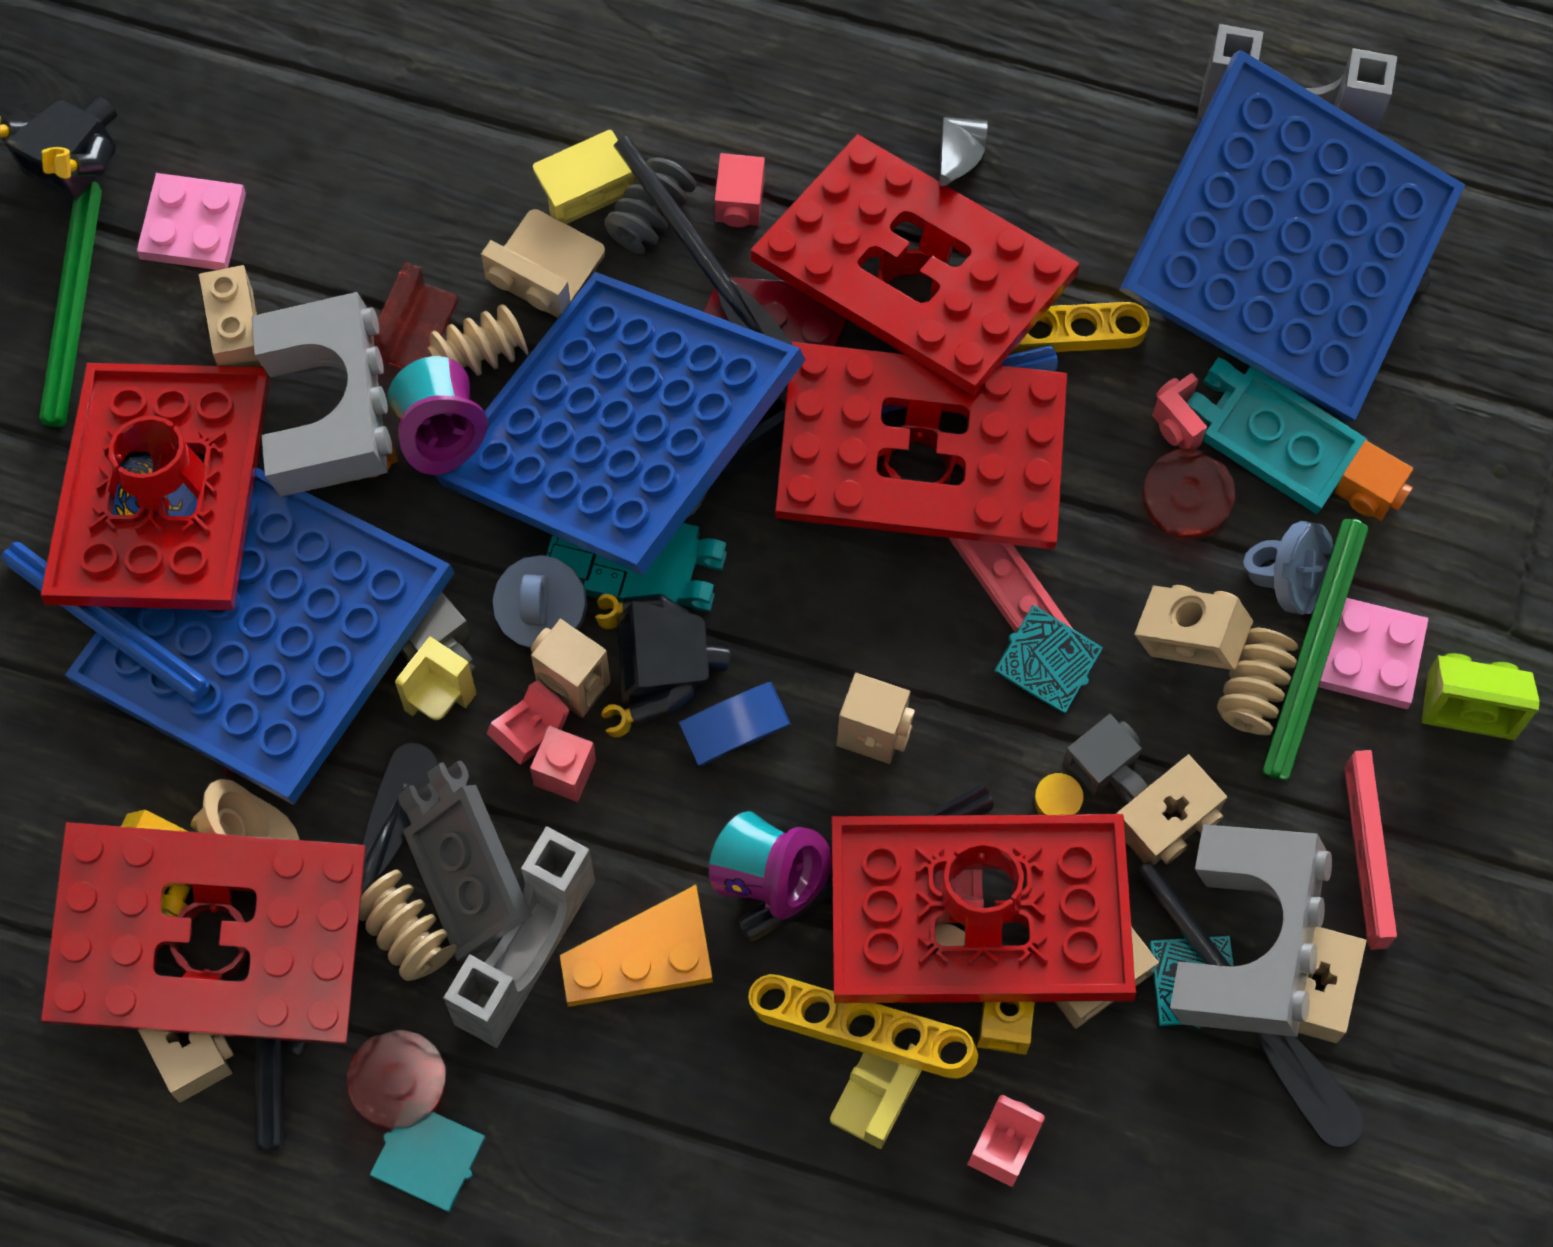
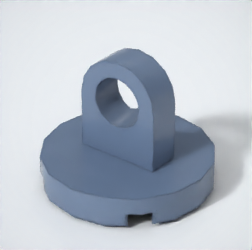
[1243,521,1334,615]
[492,555,588,648]

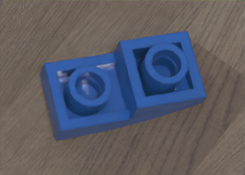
[679,682,791,765]

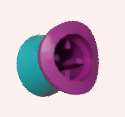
[387,356,488,475]
[709,811,832,920]

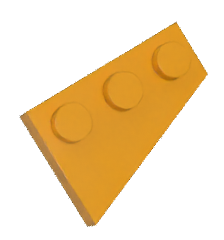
[560,885,713,1007]

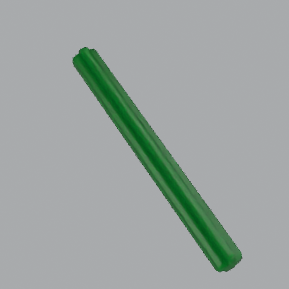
[39,181,102,428]
[1262,519,1368,781]

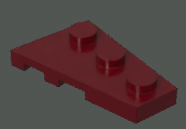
[703,277,849,347]

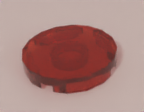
[1142,449,1235,539]
[347,1030,447,1131]

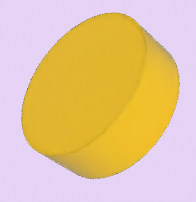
[1034,773,1083,815]

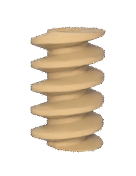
[427,304,528,376]
[1217,627,1298,736]
[359,869,457,981]

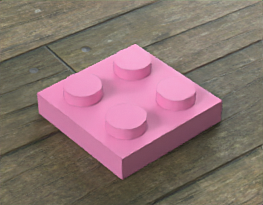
[137,173,246,270]
[1319,598,1429,709]

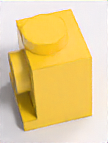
[977,1002,1035,1055]

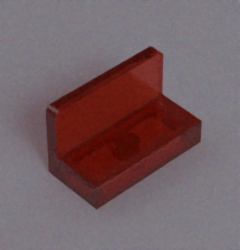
[373,262,457,368]

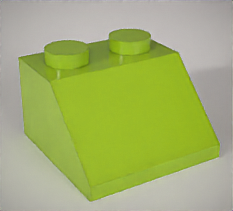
[1421,653,1540,740]

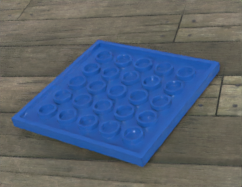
[1119,50,1465,422]
[435,272,806,575]
[65,468,454,805]

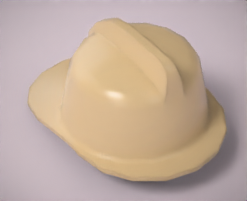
[190,779,300,840]

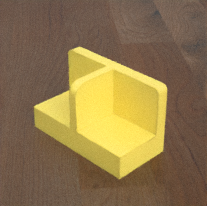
[533,130,635,224]
[395,636,477,720]
[830,1044,922,1149]

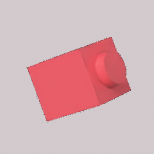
[715,153,765,228]
[530,726,596,802]

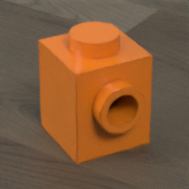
[1334,440,1414,521]

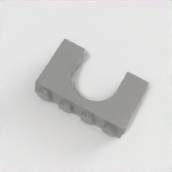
[1197,24,1397,131]
[252,292,392,497]
[1170,824,1332,1037]
[443,826,595,1048]

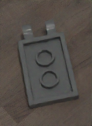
[398,761,532,961]

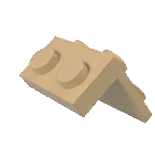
[481,209,605,318]

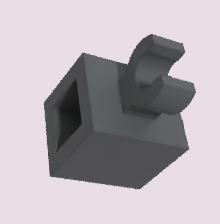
[400,592,475,672]
[1062,714,1148,804]

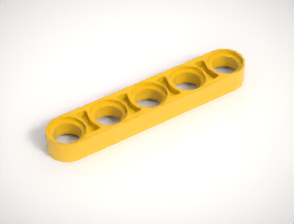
[1009,302,1149,355]
[748,974,978,1079]

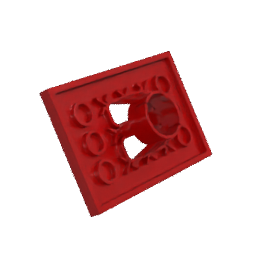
[750,134,1080,396]
[774,342,1067,549]
[41,363,271,610]
[832,814,1136,1003]
[41,822,366,1045]

